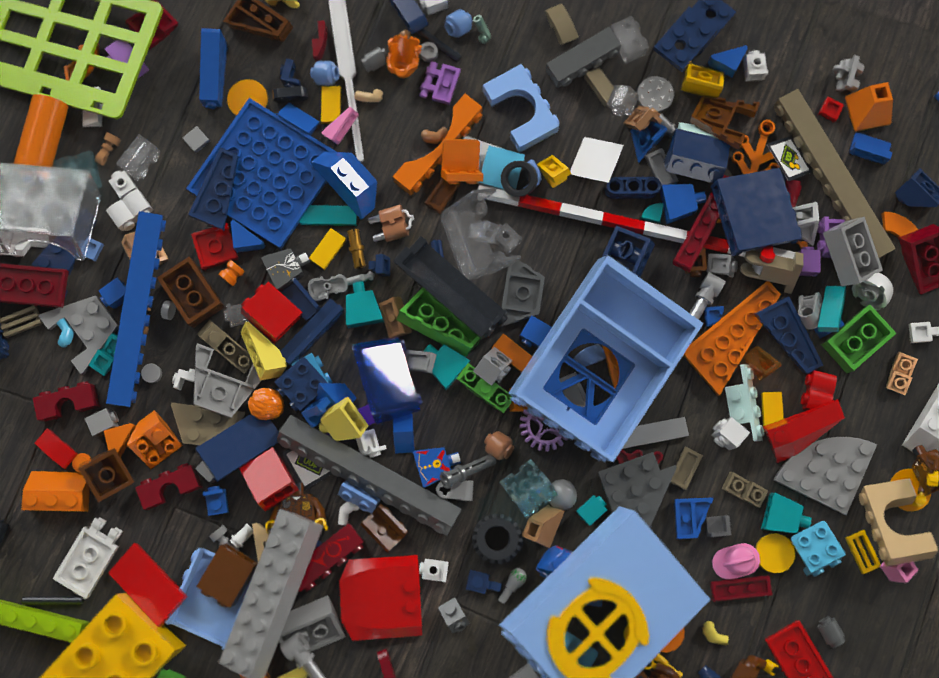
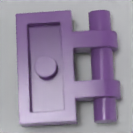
[420,61,461,105]

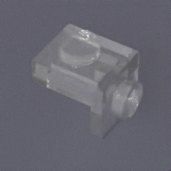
[223,303,251,327]

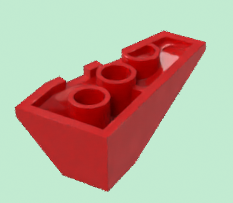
[763,399,845,463]

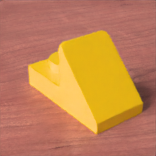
[537,155,571,188]

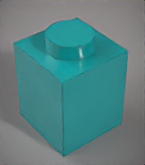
[575,495,607,526]

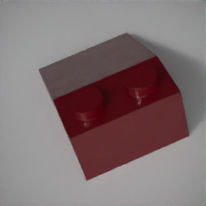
[899,224,939,294]

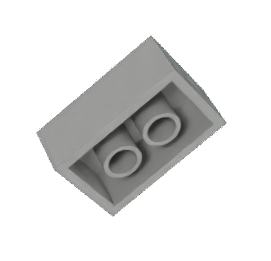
[823,217,883,286]

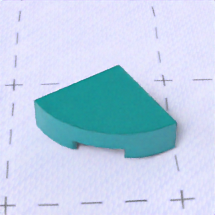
[641,203,664,223]

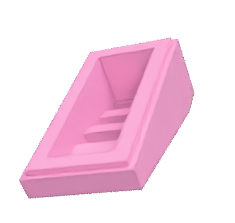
[322,107,359,145]

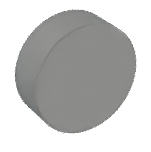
[420,42,438,62]
[161,300,176,320]
[141,363,162,383]

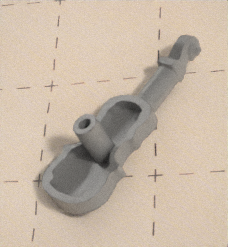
[308,271,375,301]

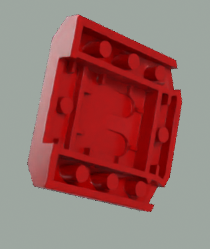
[340,555,422,641]

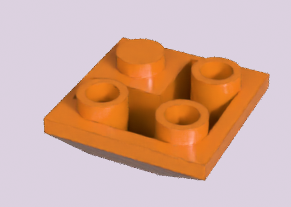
[845,82,893,132]
[127,410,182,469]

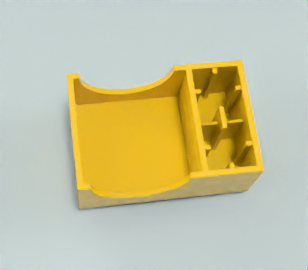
[40,593,186,678]

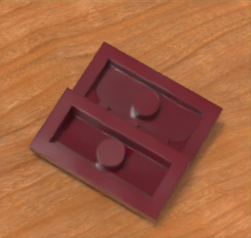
[125,0,178,49]

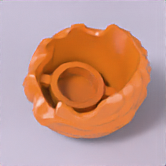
[248,388,285,420]

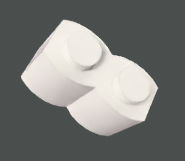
[106,189,153,231]

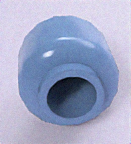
[444,10,472,37]
[310,61,339,86]

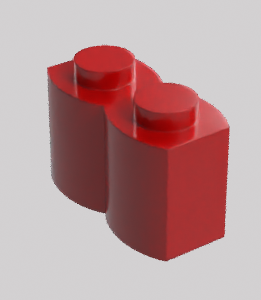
[801,370,837,410]

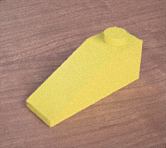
[241,322,287,381]

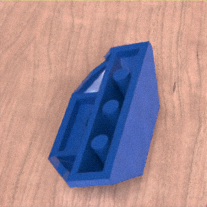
[311,152,377,220]

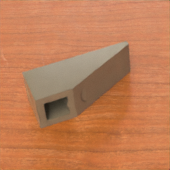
[197,320,253,374]

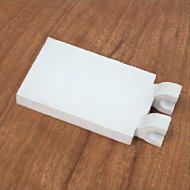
[53,517,123,599]

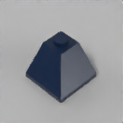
[895,168,939,207]

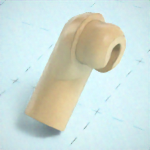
[354,89,383,102]

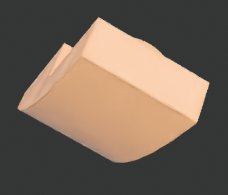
[886,352,918,395]

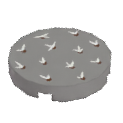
[636,76,674,112]

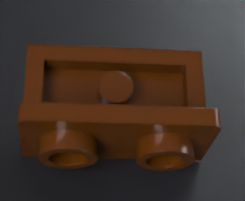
[360,504,408,553]

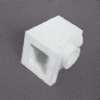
[743,50,768,81]
[109,170,138,200]
[419,559,449,582]

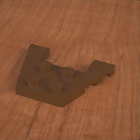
[690,96,760,150]

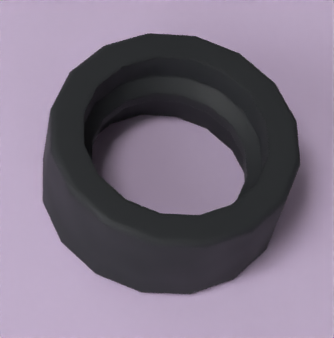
[501,161,538,197]

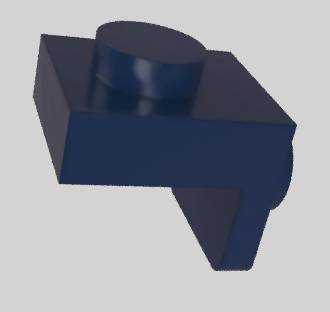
[280,59,301,88]

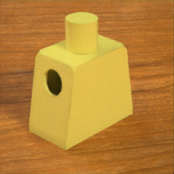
[319,397,369,441]

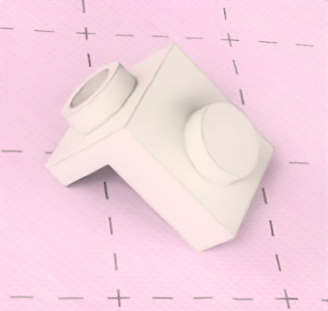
[172,368,195,390]
[356,429,387,458]

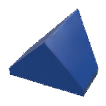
[630,121,667,164]
[316,383,356,415]

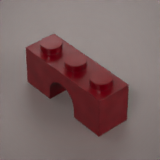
[33,381,100,422]
[135,463,203,510]

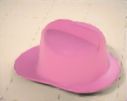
[712,543,760,579]

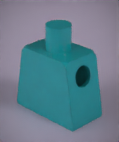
[346,282,384,329]
[423,344,470,390]
[761,493,812,533]

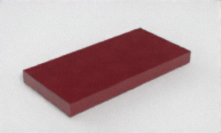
[0,263,69,308]

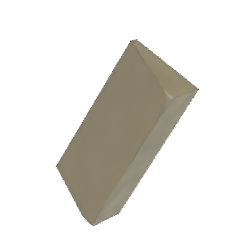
[584,67,620,107]

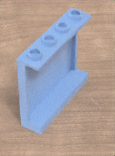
[165,548,254,649]

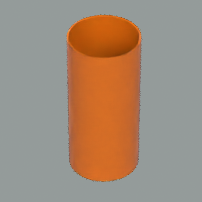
[12,94,69,180]

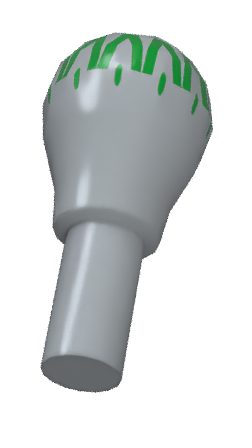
[498,568,527,604]

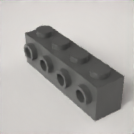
[545,27,621,88]

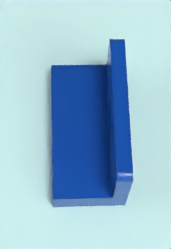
[849,132,893,165]

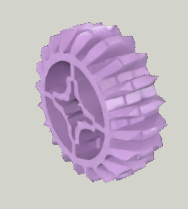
[519,410,568,451]

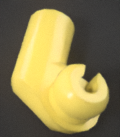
[702,621,728,646]

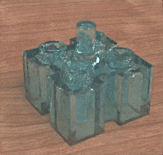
[500,459,558,518]

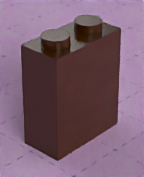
[196,543,258,608]

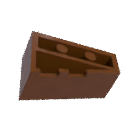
[223,0,294,42]

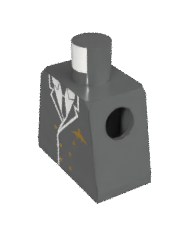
[261,249,310,292]

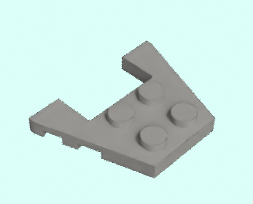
[38,296,119,375]
[193,343,262,418]

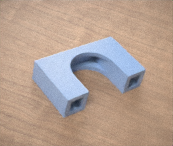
[483,64,560,153]

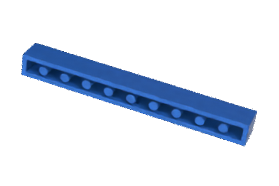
[106,211,166,407]

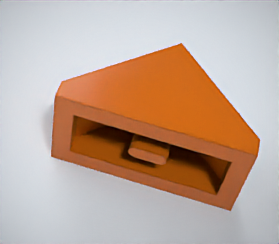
[104,423,137,457]

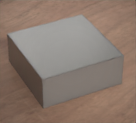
[183,126,210,153]

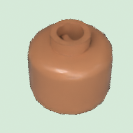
[484,431,514,460]

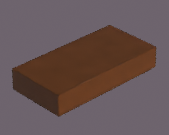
[425,178,461,214]

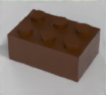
[157,257,225,328]

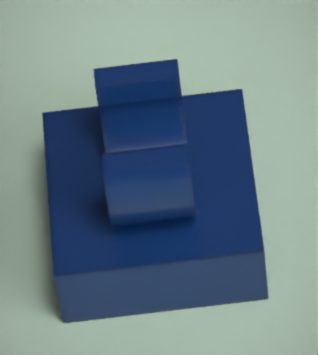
[368,254,390,277]

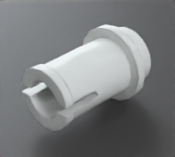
[230,523,254,548]

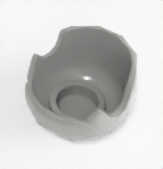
[548,479,577,510]

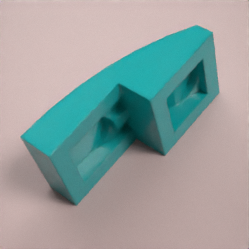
[89,333,118,376]

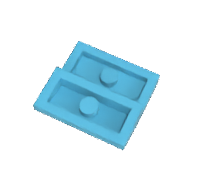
[479,145,525,189]

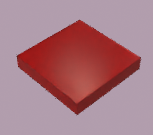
[191,223,239,270]

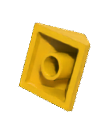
[681,64,724,97]

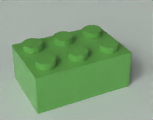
[821,304,896,373]

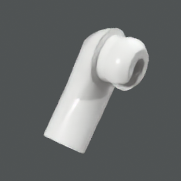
[338,502,359,525]

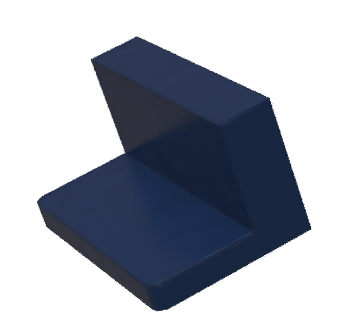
[282,278,321,322]

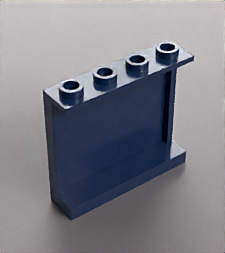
[711,168,802,257]

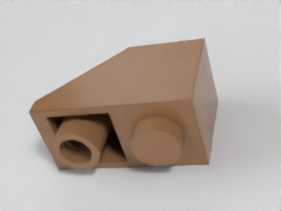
[522,505,564,548]

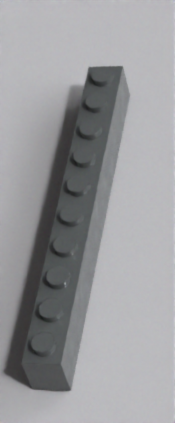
[276,415,461,536]

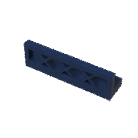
[280,298,345,367]

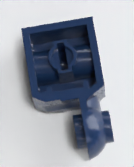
[602,226,655,278]

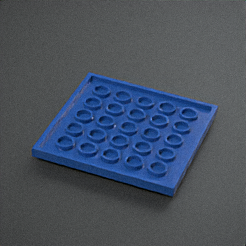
[186,98,336,249]

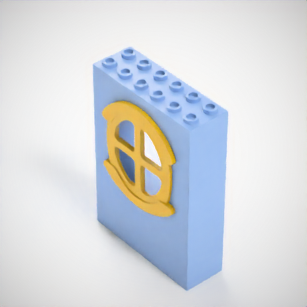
[500,506,710,678]

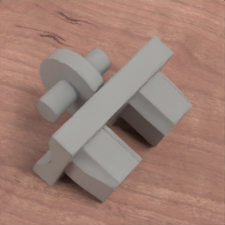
[833,55,864,92]

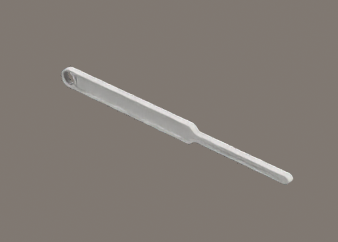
[329,0,364,163]

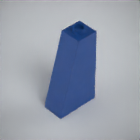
[199,28,227,109]

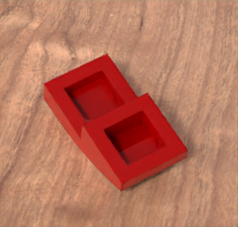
[35,428,78,469]

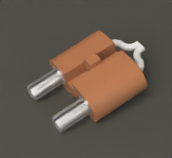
[368,204,414,242]

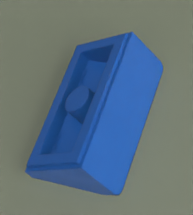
[277,103,320,136]

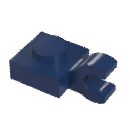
[466,570,502,594]

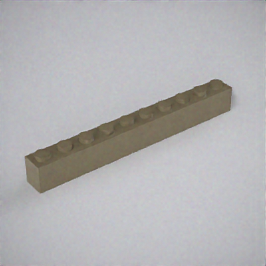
[774,89,896,258]

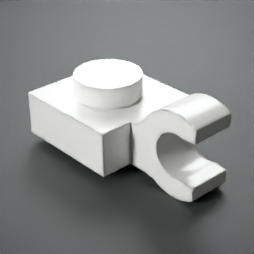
[909,322,939,343]

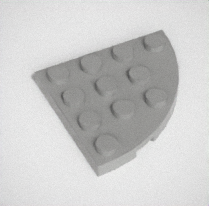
[773,437,877,515]

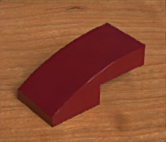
[312,20,327,63]

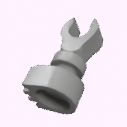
[209,525,239,551]

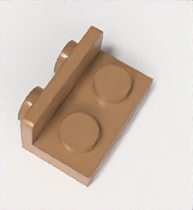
[624,106,662,131]

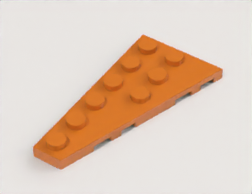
[683,281,781,396]

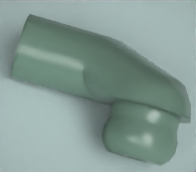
[473,15,491,44]

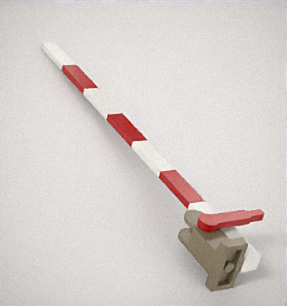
[476,184,804,294]

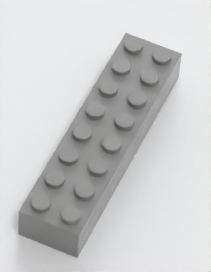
[219,509,323,678]

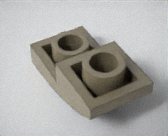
[545,4,578,45]
[722,472,768,508]

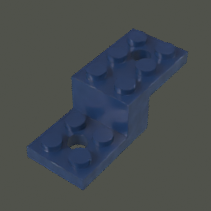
[653,0,736,72]

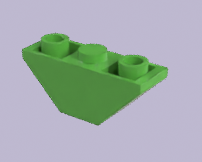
[457,363,512,413]

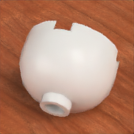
[852,273,893,310]

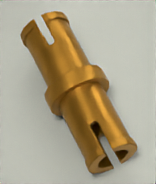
[347,229,366,269]

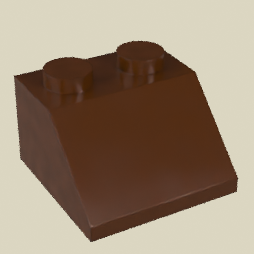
[78,448,135,502]

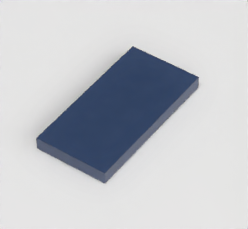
[195,414,279,482]

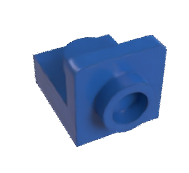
[301,396,331,428]
[203,486,229,516]

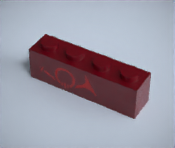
[299,523,365,592]

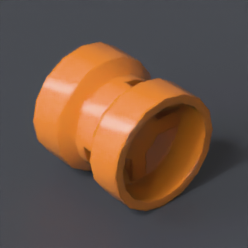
[218,260,245,286]

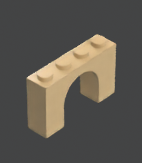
[859,478,938,566]

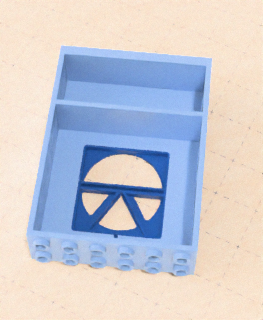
[508,255,704,462]

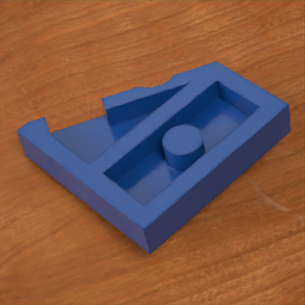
[674,498,713,539]

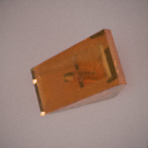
[743,345,782,380]

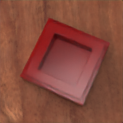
[818,97,844,122]

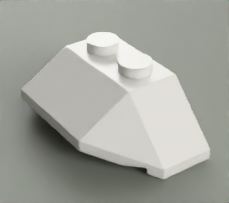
[902,384,939,452]

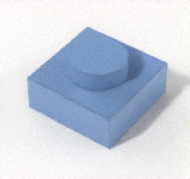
[76,236,104,262]

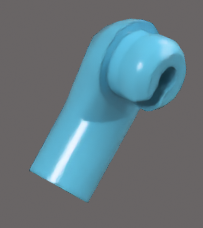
[57,318,74,347]

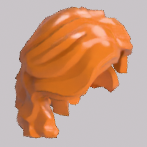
[386,34,422,78]

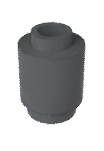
[360,46,388,72]
[817,616,845,648]

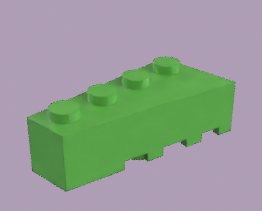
[396,288,480,357]

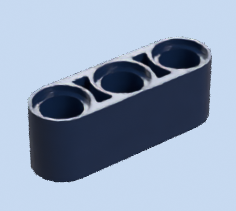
[390,0,429,35]
[605,177,661,199]

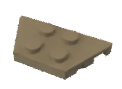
[171,403,246,446]

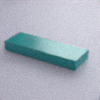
[300,205,357,226]
[818,286,846,332]

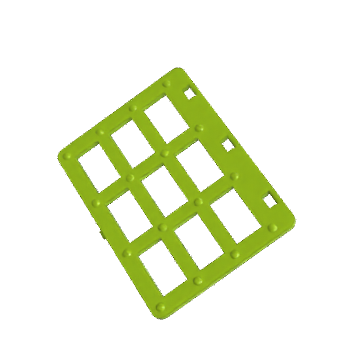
[0,0,163,119]

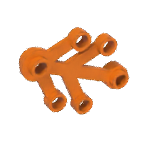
[731,120,780,174]

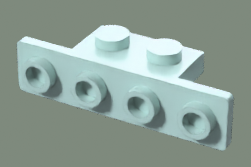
[725,364,764,441]

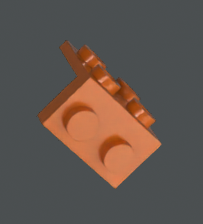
[441,139,484,184]

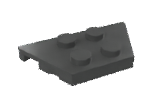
[499,254,545,327]

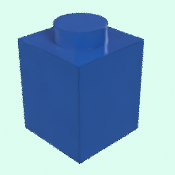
[99,277,126,309]

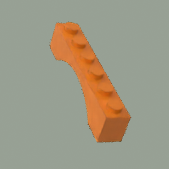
[393,94,483,196]

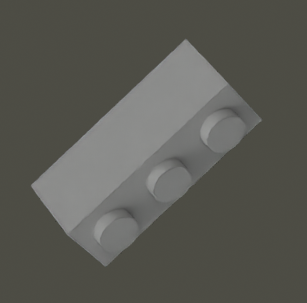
[279,595,345,652]

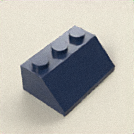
[664,128,730,183]

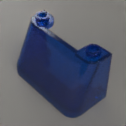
[352,337,423,424]

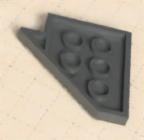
[598,452,677,528]

